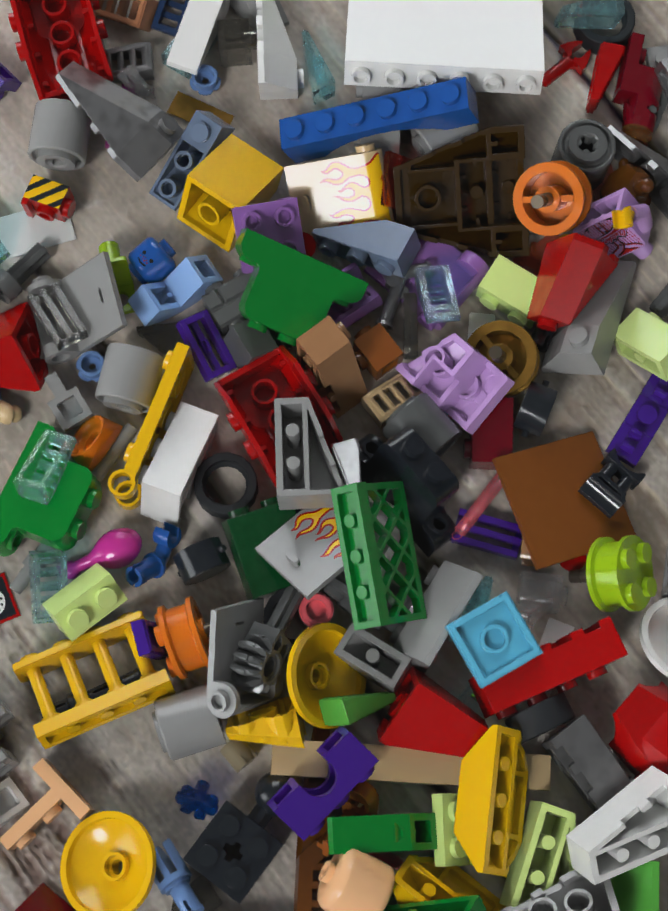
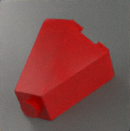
[527,232,619,331]
[0,302,49,392]
[376,666,489,757]

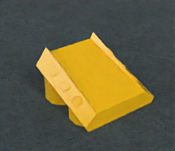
[225,697,307,748]

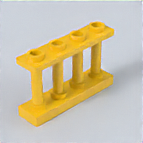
[12,611,176,750]

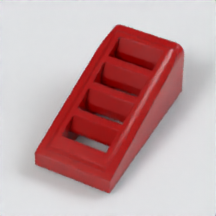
[585,41,626,114]

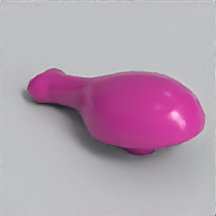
[62,528,142,580]

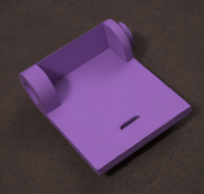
[364,239,490,331]

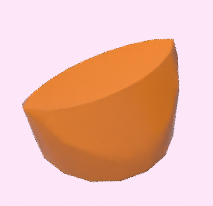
[69,415,123,472]

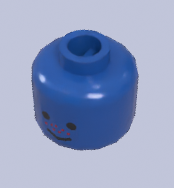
[128,237,176,284]

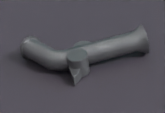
[375,261,433,330]

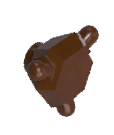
[599,158,654,205]

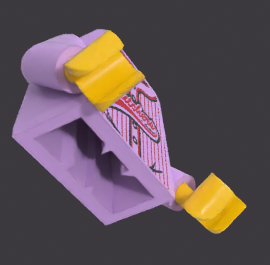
[559,187,653,260]

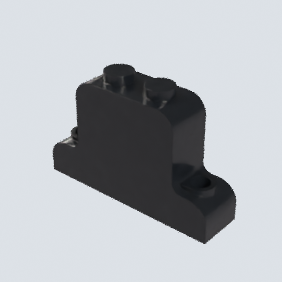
[358,427,459,558]

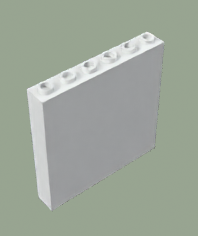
[344,0,545,95]

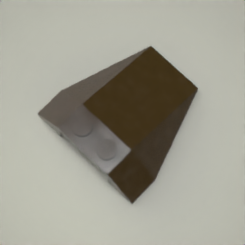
[393,124,530,258]

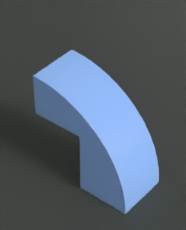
[127,254,223,327]

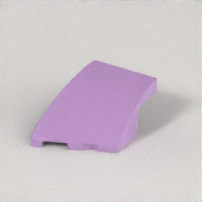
[395,333,515,435]

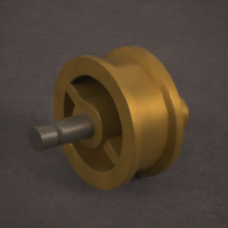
[467,321,540,397]

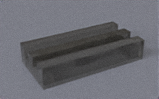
[27,282,89,351]

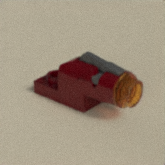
[612,32,668,147]

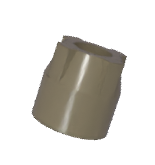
[220,740,258,773]

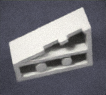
[138,401,219,527]
[566,765,668,885]

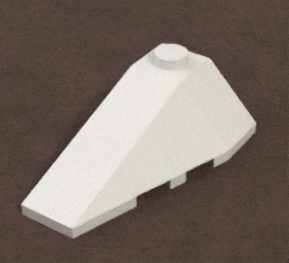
[256,0,304,100]

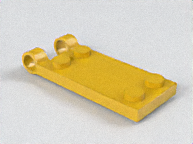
[108,342,195,510]

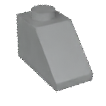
[334,623,412,694]

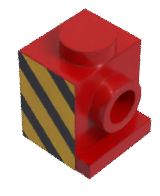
[20,174,76,222]

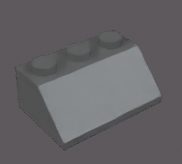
[389,560,483,673]

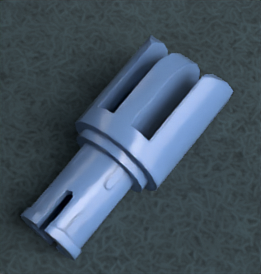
[154,838,205,911]

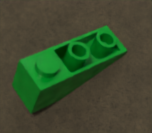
[327,813,437,855]

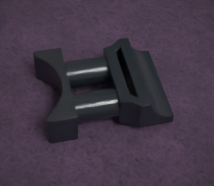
[578,448,646,519]

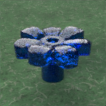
[175,780,219,820]

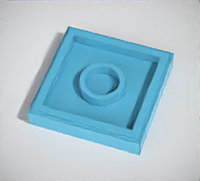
[445,591,543,689]

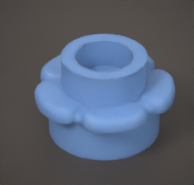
[190,64,221,96]
[76,351,105,382]

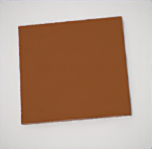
[492,431,636,571]

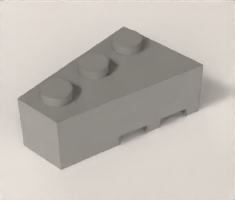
[274,397,344,510]

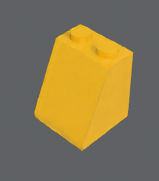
[177,133,284,253]

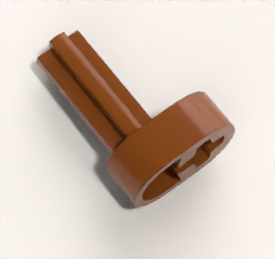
[317,781,379,857]

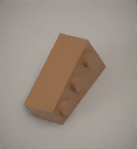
[296,315,368,419]

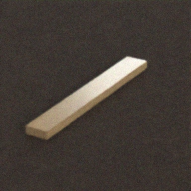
[270,740,551,791]

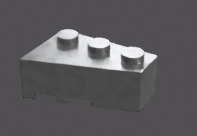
[541,714,635,812]

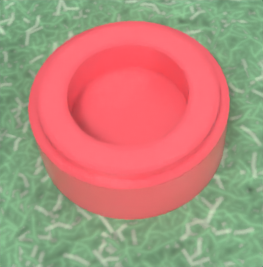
[299,593,334,627]

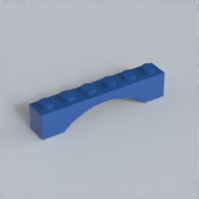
[279,77,479,163]

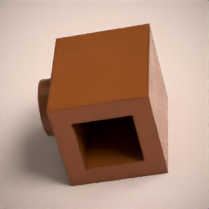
[353,322,404,381]

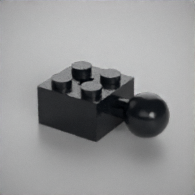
[183,772,296,904]

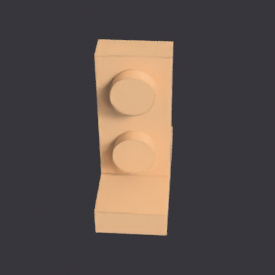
[0,758,95,850]

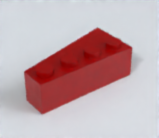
[468,616,628,720]

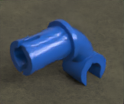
[125,522,182,587]

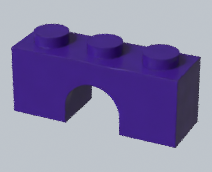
[267,726,379,841]

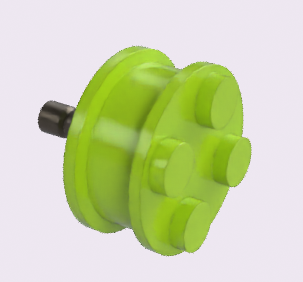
[568,535,657,613]

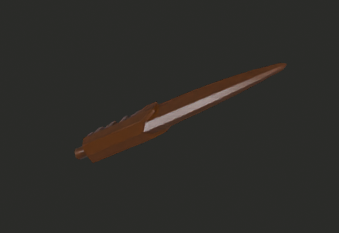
[294,727,330,911]

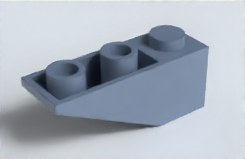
[149,110,235,211]
[312,220,421,278]

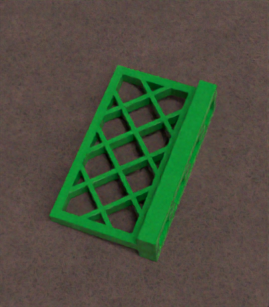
[330,481,427,631]

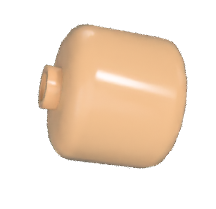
[317,849,395,911]

